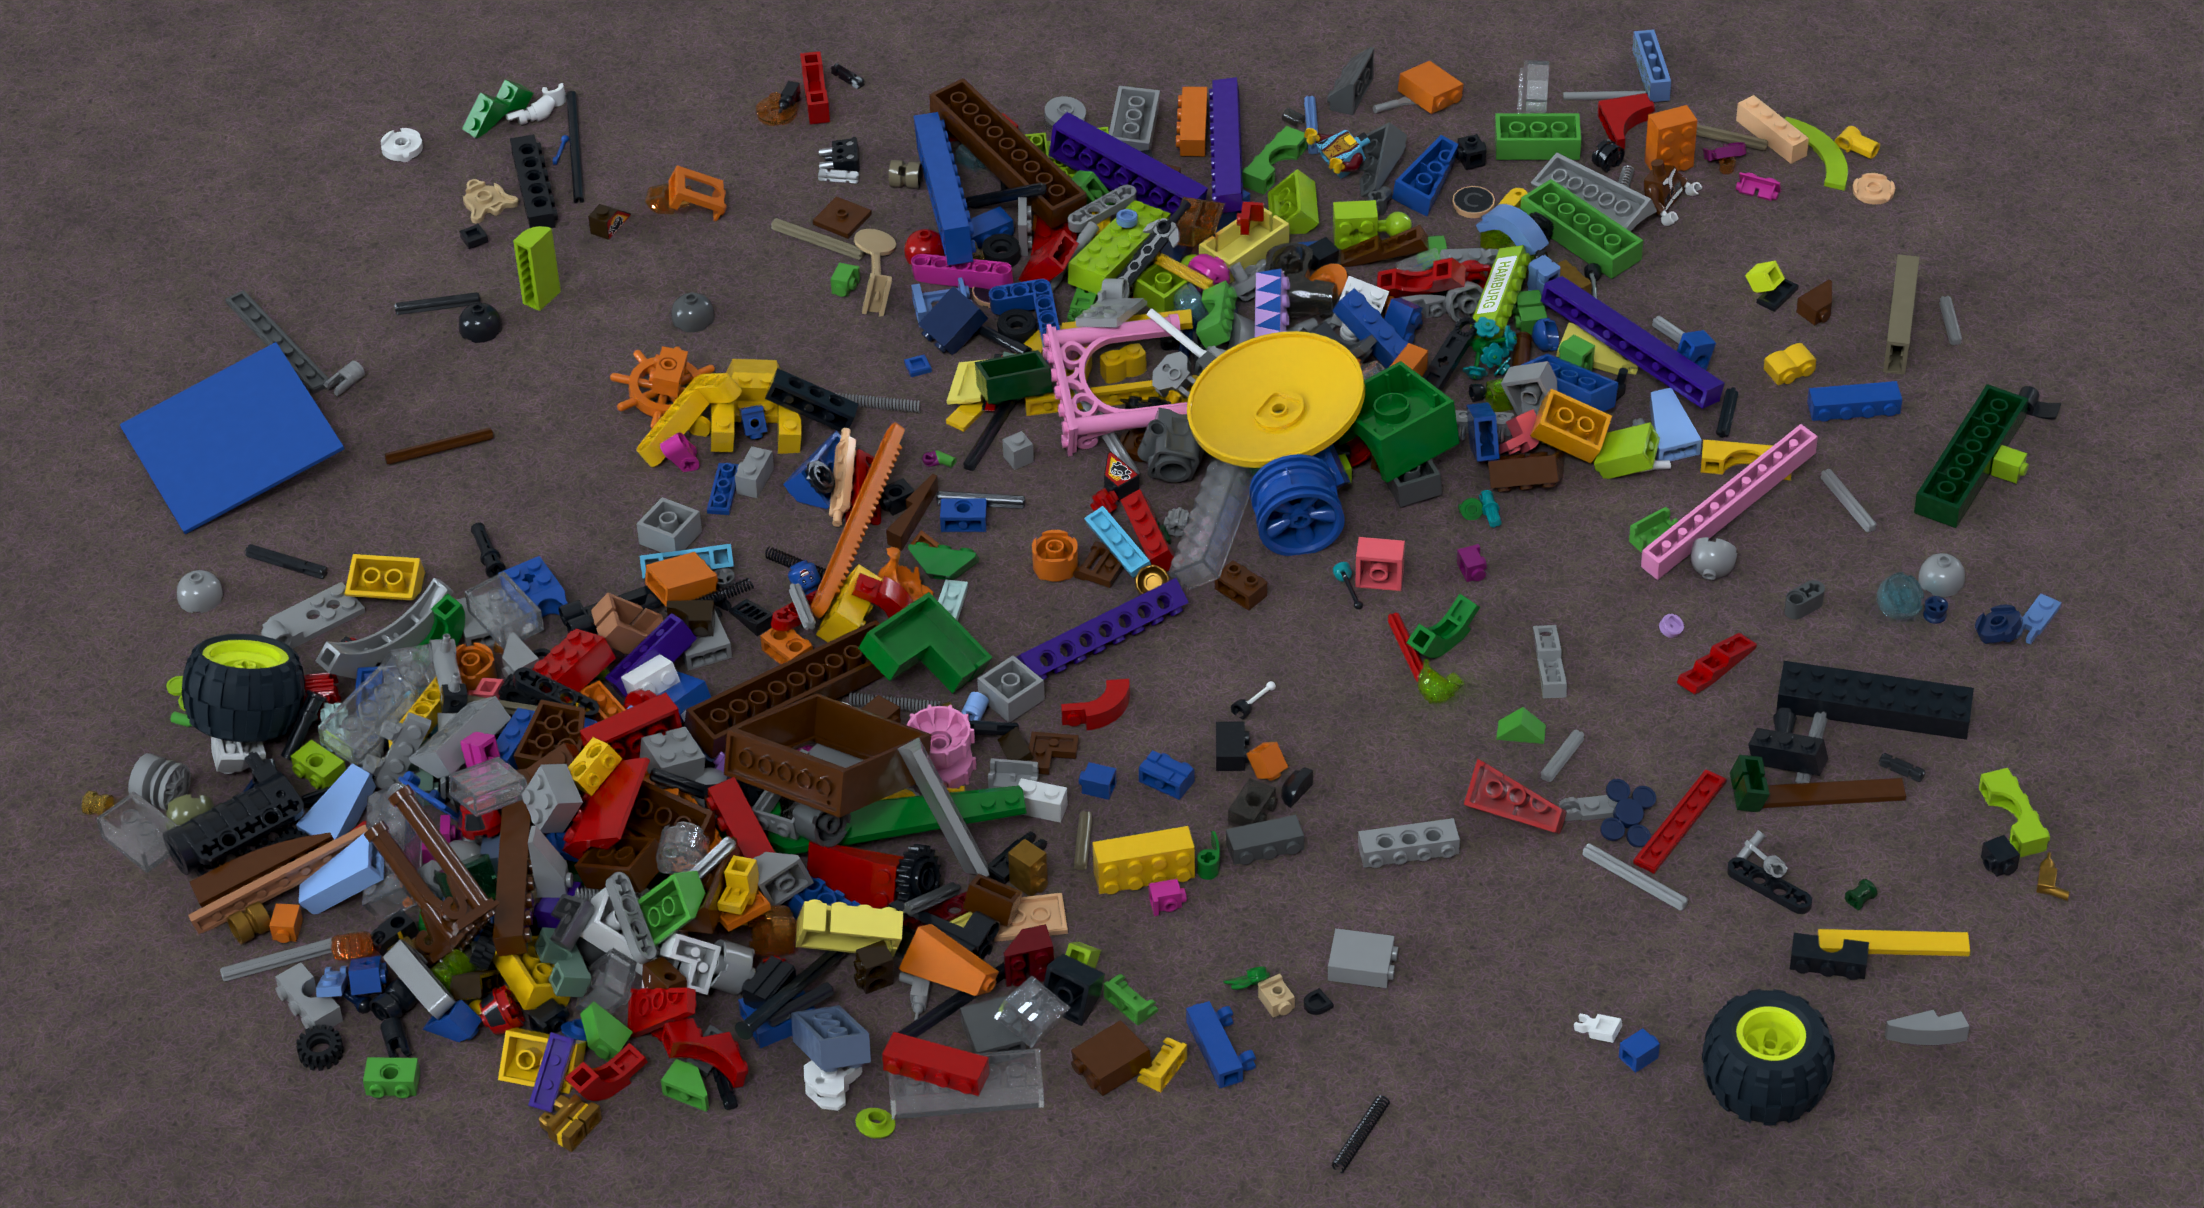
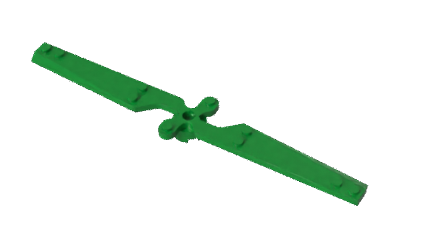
[496,785,1027,885]

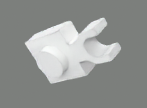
[1574,1014,1622,1043]

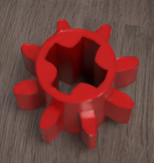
[1090,488,1119,513]

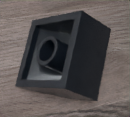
[1040,954,1105,1026]

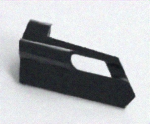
[558,586,662,634]

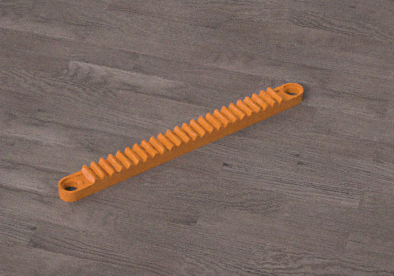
[810,422,905,619]

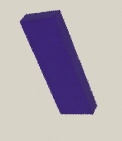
[528,1032,576,1113]

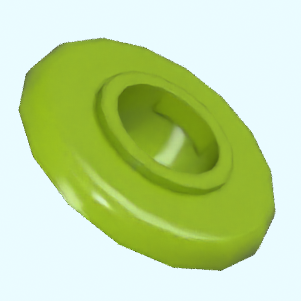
[855,1108,896,1139]

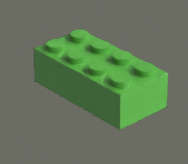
[1495,113,1581,160]

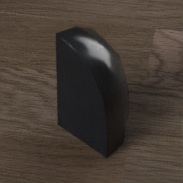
[1281,767,1313,808]

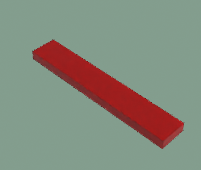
[1633,769,1727,874]

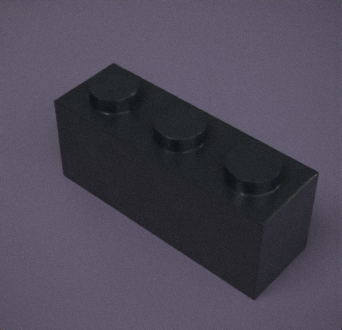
[1748,728,1828,776]

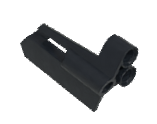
[887,900,1000,960]

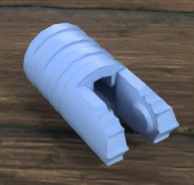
[961,692,989,721]

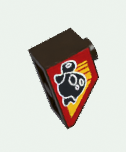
[588,204,631,240]

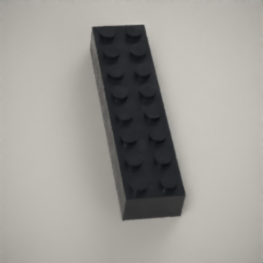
[1776,661,1974,740]

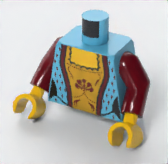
[1304,128,1370,179]

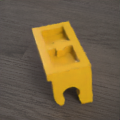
[1137,1038,1187,1093]

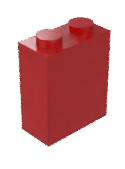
[1018,230,1079,282]

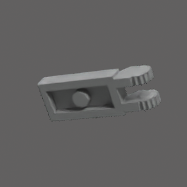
[1559,795,1618,821]

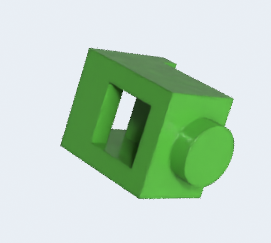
[831,263,861,297]

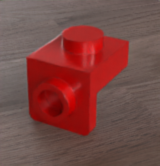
[1237,202,1264,235]

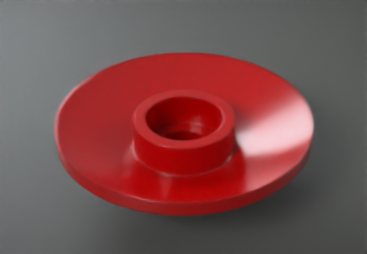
[1346,436,1371,467]

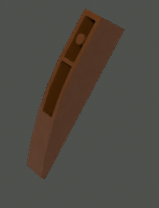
[189,833,334,908]

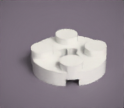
[381,128,423,162]

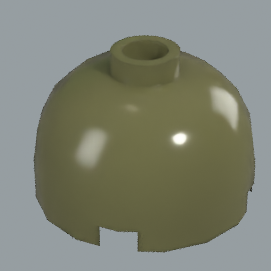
[166,794,214,829]

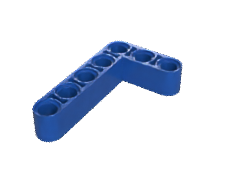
[989,279,1060,369]

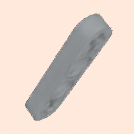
[1068,185,1136,233]
[605,872,657,964]

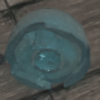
[1172,282,1209,324]
[1876,572,1924,620]

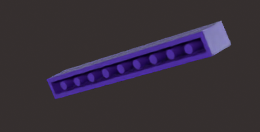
[1209,77,1243,214]
[1540,276,1725,409]

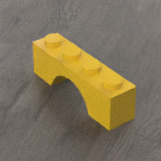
[1700,439,1792,480]

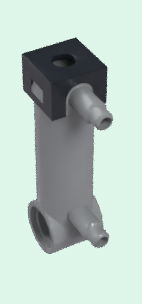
[429,634,468,713]

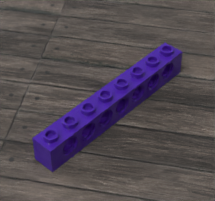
[1016,578,1189,680]

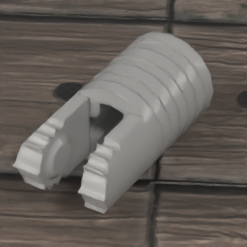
[324,361,365,397]

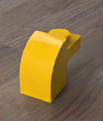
[717,855,759,915]

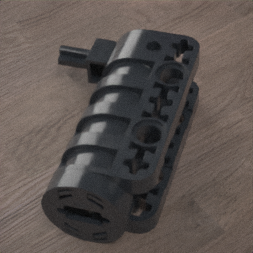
[163,752,304,877]

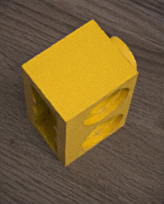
[568,737,622,796]

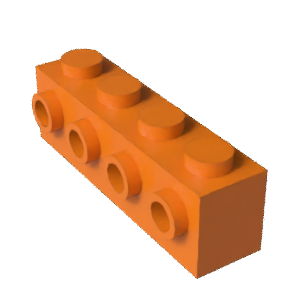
[1176,87,1207,156]

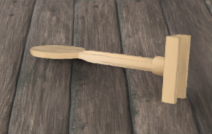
[854,229,896,316]

